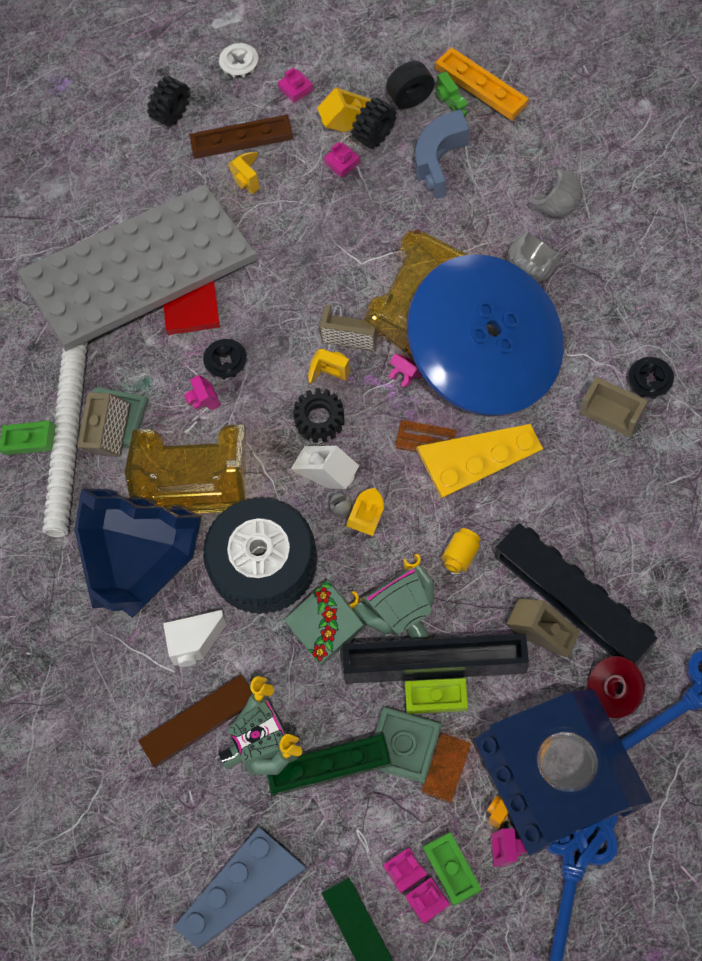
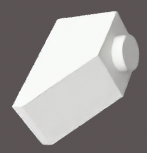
[291,446,359,489]
[163,610,227,667]

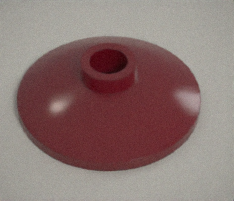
[588,656,645,718]

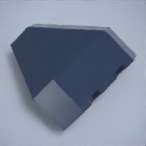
[74,489,201,618]

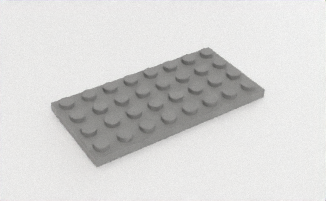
[17,185,256,352]

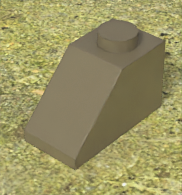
[507,599,580,658]

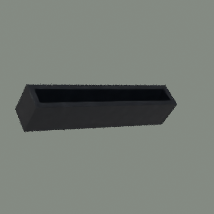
[495,523,658,665]
[342,633,529,684]

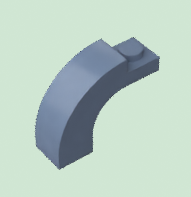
[415,109,469,199]

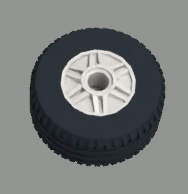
[203,497,318,614]

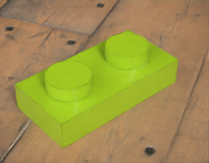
[405,678,468,714]

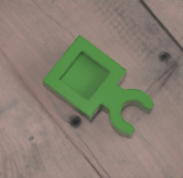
[435,71,468,116]

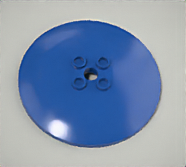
[407,254,564,416]

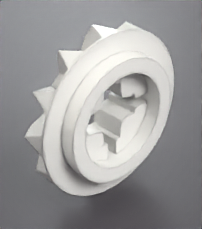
[219,43,258,78]

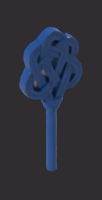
[621,650,702,751]
[546,782,618,961]

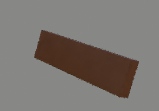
[189,114,293,159]
[138,675,252,768]

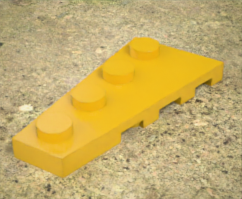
[416,424,543,499]

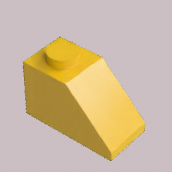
[317,87,371,132]

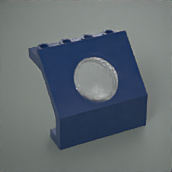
[473,689,653,856]

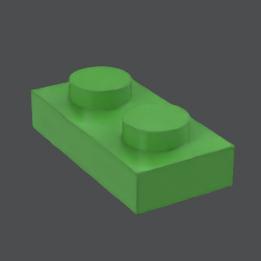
[0,420,56,455]
[423,832,482,907]

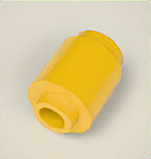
[441,528,481,574]

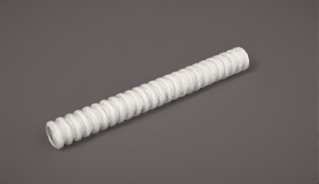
[42,341,88,537]

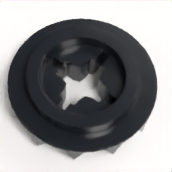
[203,339,247,380]
[629,357,674,399]

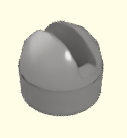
[329,492,352,518]

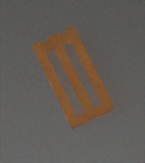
[395,420,456,453]

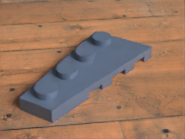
[174,827,307,950]

